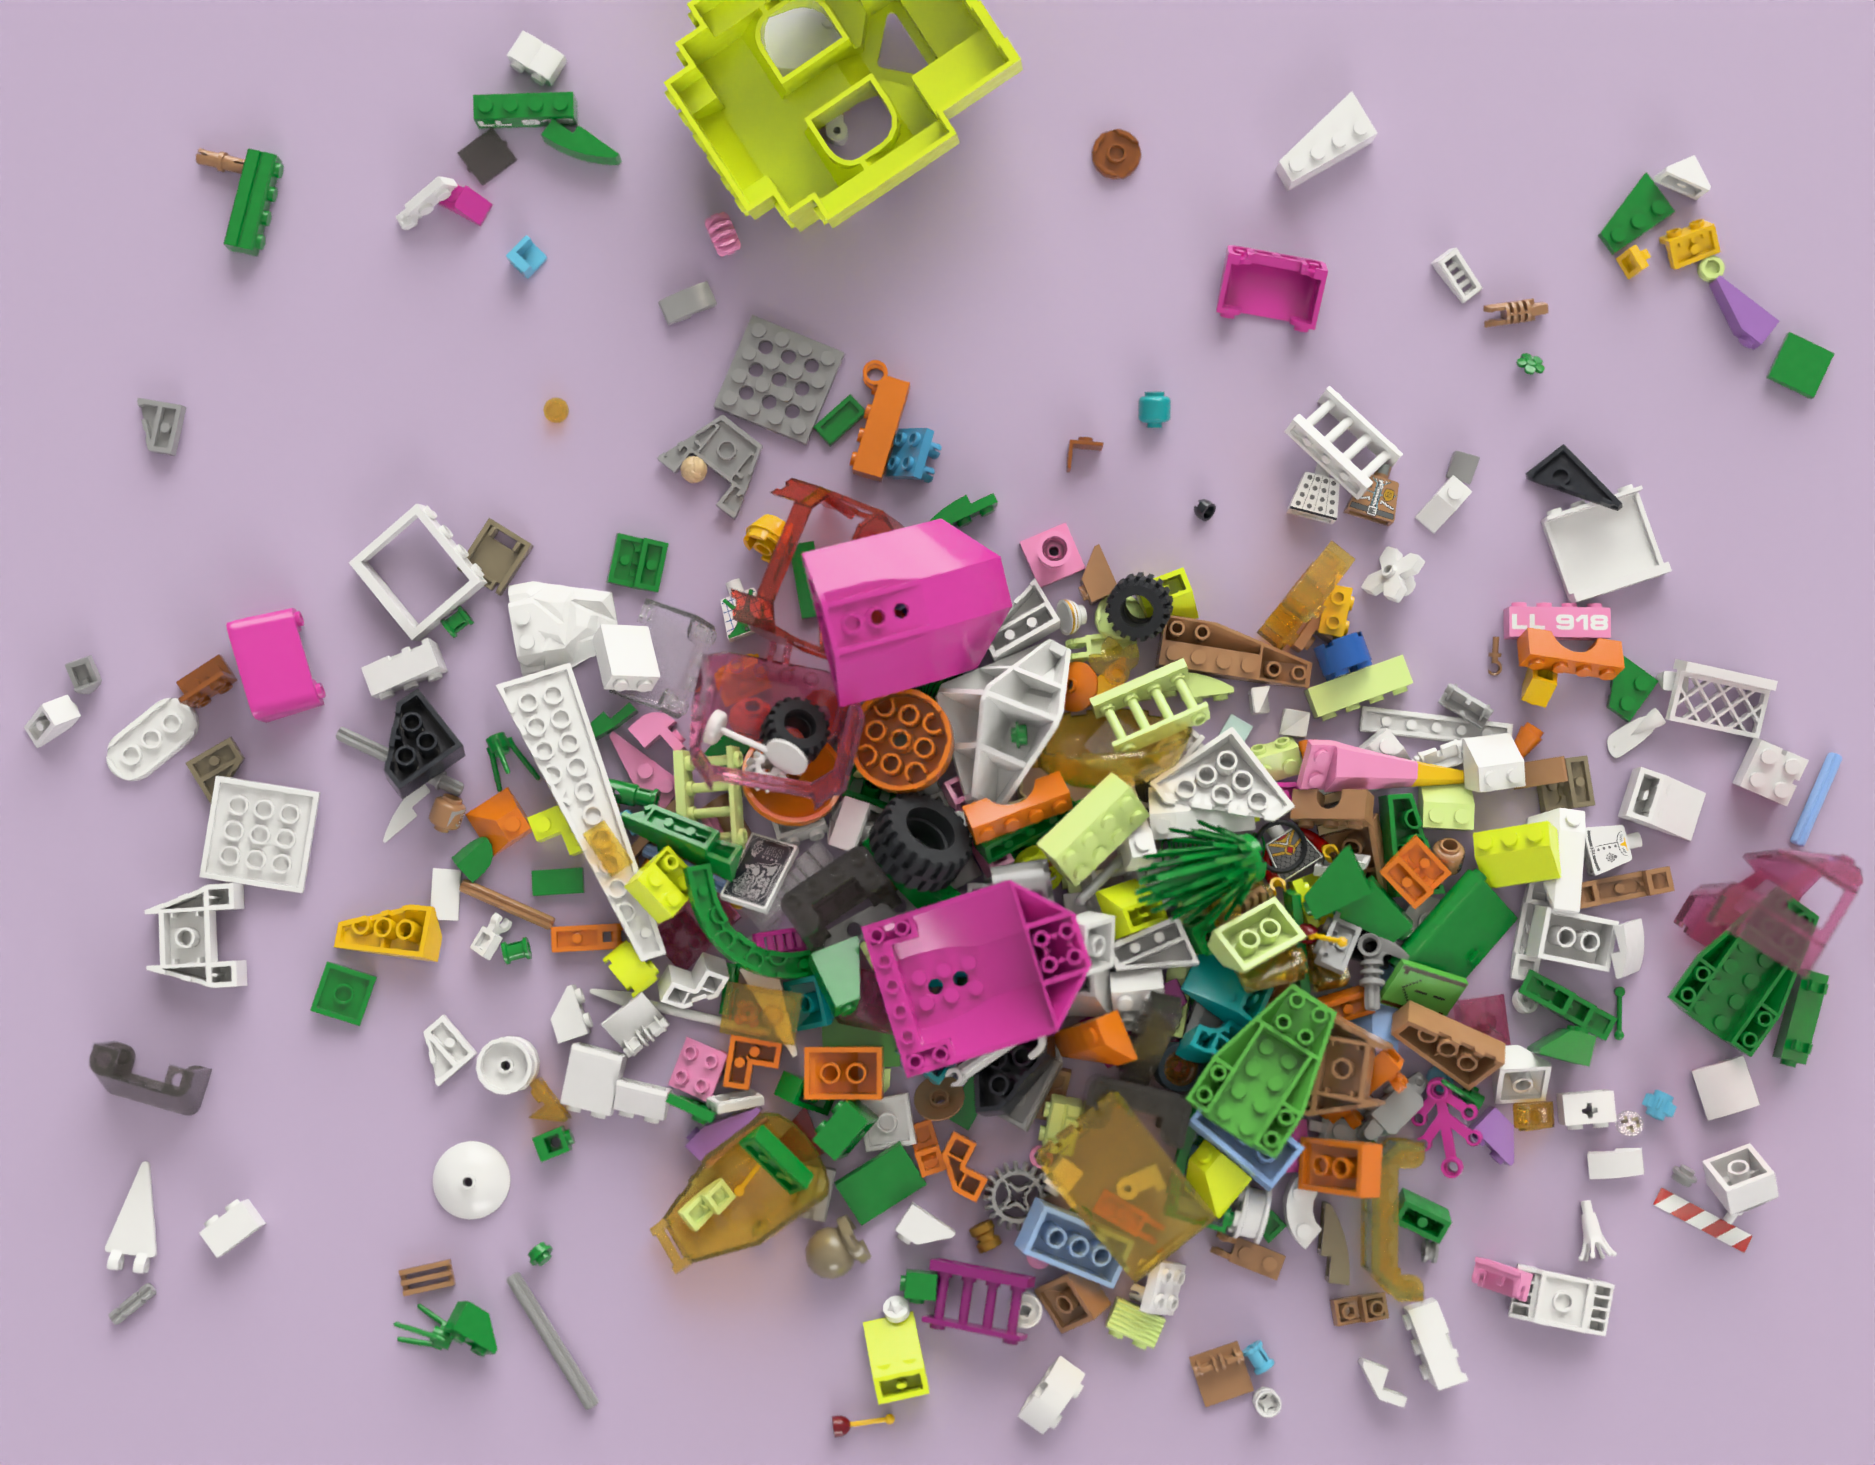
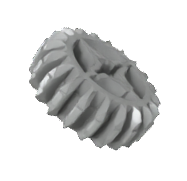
[982,1160,1052,1232]

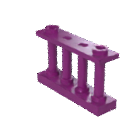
[921,1258,1036,1345]

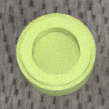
[1697,256,1725,282]

